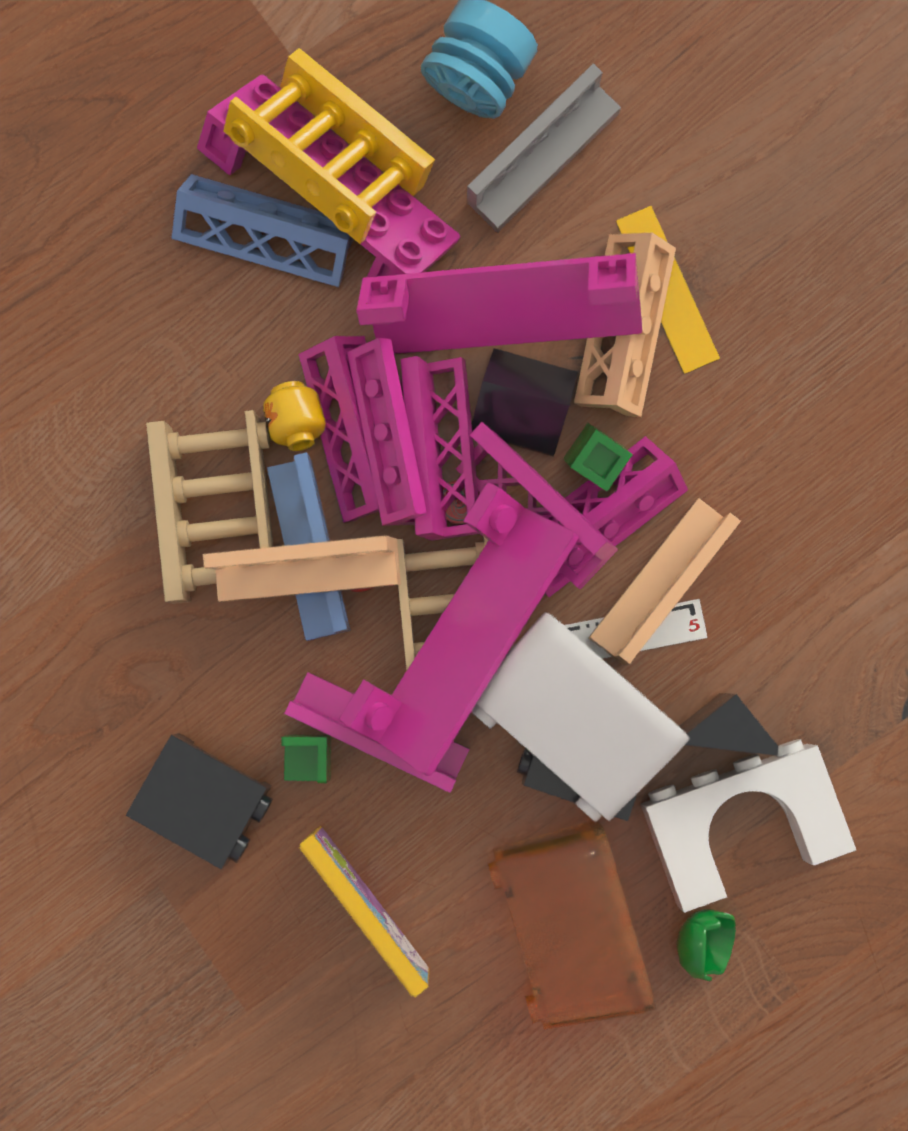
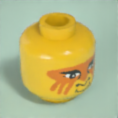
[263,381,326,451]

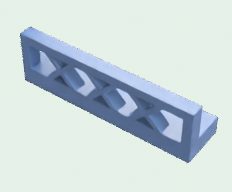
[172,174,354,287]
[267,452,350,641]

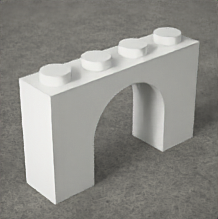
[641,739,856,913]

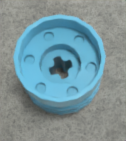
[421,0,538,119]

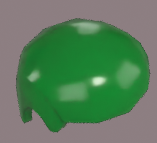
[676,909,736,981]

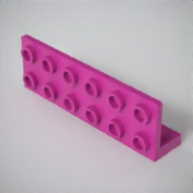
[197,75,460,277]
[356,253,642,354]
[339,482,578,776]

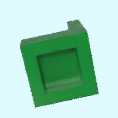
[564,423,633,491]
[281,735,331,783]

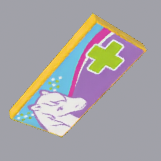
[299,825,430,997]

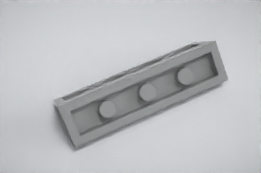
[467,63,621,233]

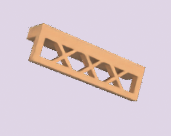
[574,233,676,417]
[588,498,741,665]
[203,536,401,602]

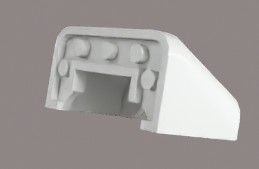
[471,612,690,822]

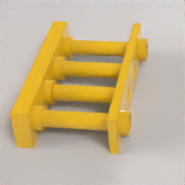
[223,48,435,244]

